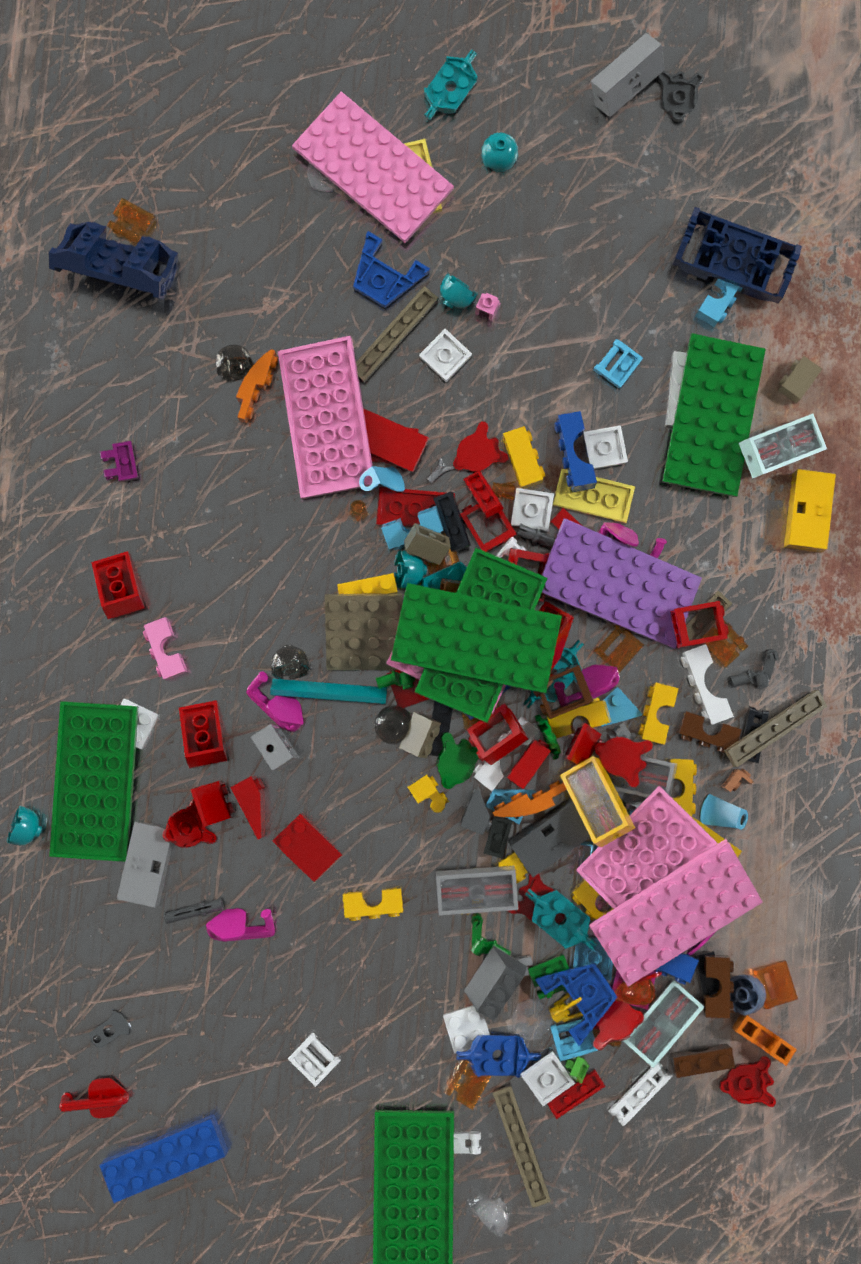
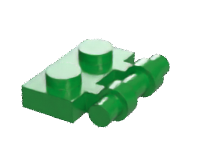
[528,954,569,1000]

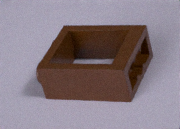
[533,664,593,719]

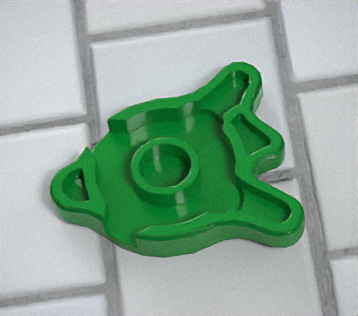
[534,714,561,760]
[436,732,479,789]

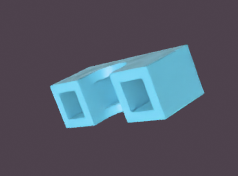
[696,279,743,327]
[381,506,444,550]

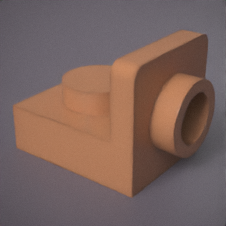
[721,768,754,792]

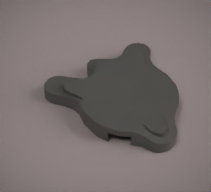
[657,71,704,122]

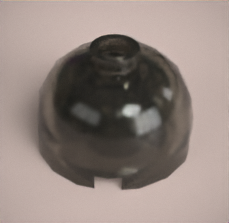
[215,345,254,381]
[271,645,310,679]
[374,705,411,744]

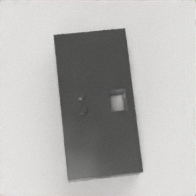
[508,797,590,877]

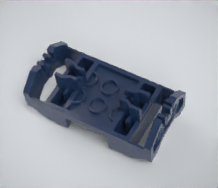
[672,207,802,304]
[49,222,178,300]

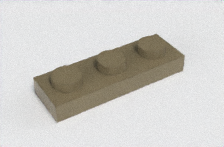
[686,591,732,641]

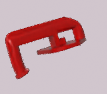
[59,1078,129,1118]

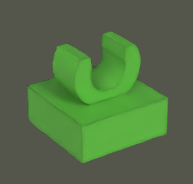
[564,1057,589,1084]

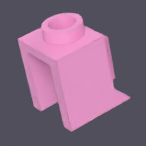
[475,292,501,321]

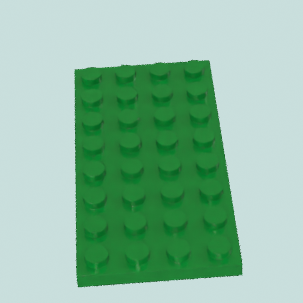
[662,333,766,497]
[415,547,548,723]
[391,583,562,693]
[49,701,139,862]
[373,1110,454,1264]

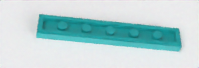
[270,679,387,704]

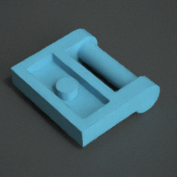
[593,339,643,389]
[550,1016,598,1061]

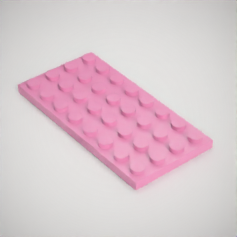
[292,92,454,243]
[278,336,372,499]
[589,839,763,986]

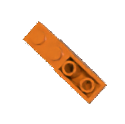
[236,349,278,424]
[492,780,567,817]

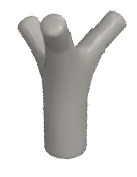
[427,458,455,483]

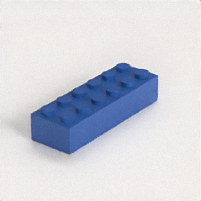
[99,1114,228,1203]

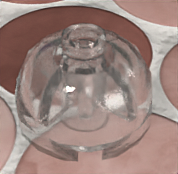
[470,1197,510,1238]

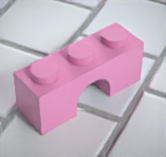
[143,617,188,680]

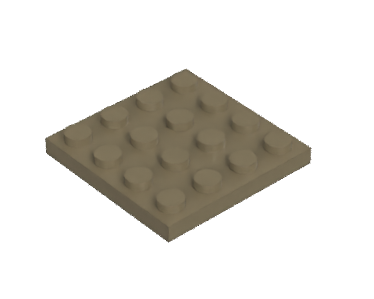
[325,593,403,670]

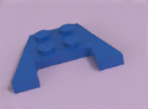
[353,231,430,308]
[535,963,617,1046]

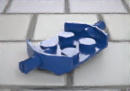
[456,1035,541,1078]

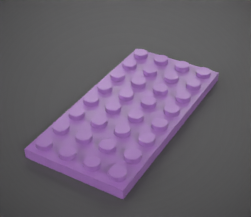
[542,519,702,649]

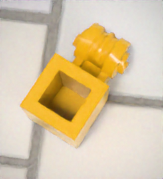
[407,775,449,813]

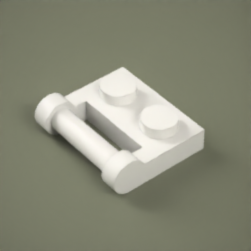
[288,1032,341,1087]

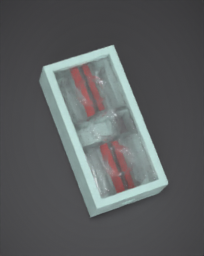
[739,414,827,478]
[623,979,704,1068]

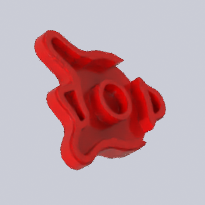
[453,421,508,472]
[595,737,653,788]
[163,799,216,848]
[509,874,565,923]
[593,1000,644,1050]
[719,1056,776,1107]

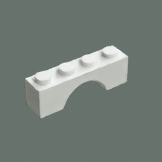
[680,644,734,725]
[473,716,540,791]

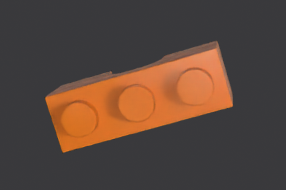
[732,1014,797,1066]

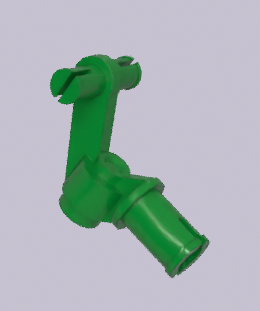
[375,671,415,690]
[471,913,511,956]

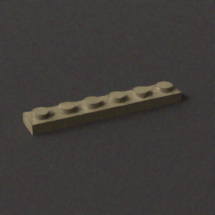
[356,286,439,383]
[724,690,827,767]
[492,1085,551,1208]

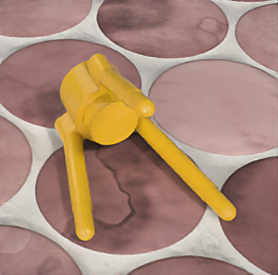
[549,993,583,1023]

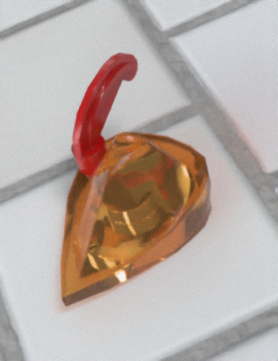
[614,972,662,1005]

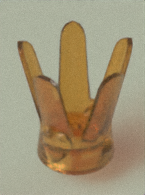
[492,481,516,501]
[349,500,369,521]

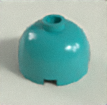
[481,132,518,172]
[440,273,478,309]
[394,550,427,589]
[7,806,42,846]

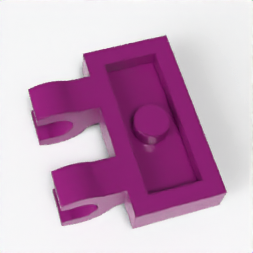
[100,441,139,482]

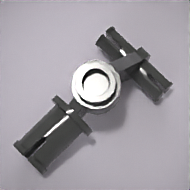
[730,649,779,689]

